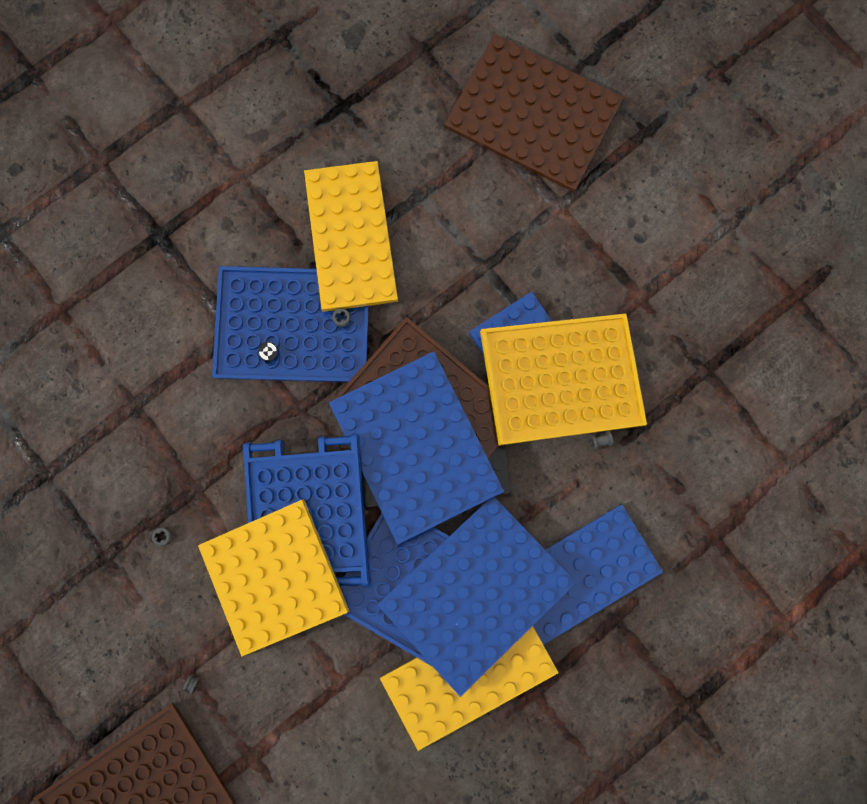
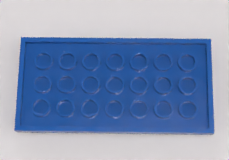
[533,504,663,645]

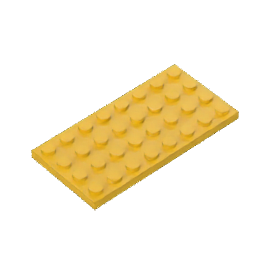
[304,161,398,312]
[380,626,558,751]

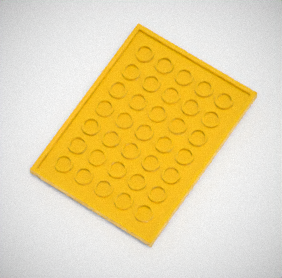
[480,314,647,446]

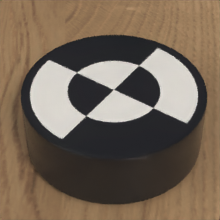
[258,342,278,362]

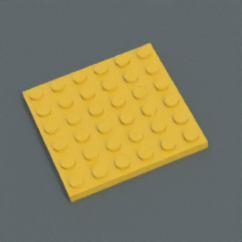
[198,499,350,656]

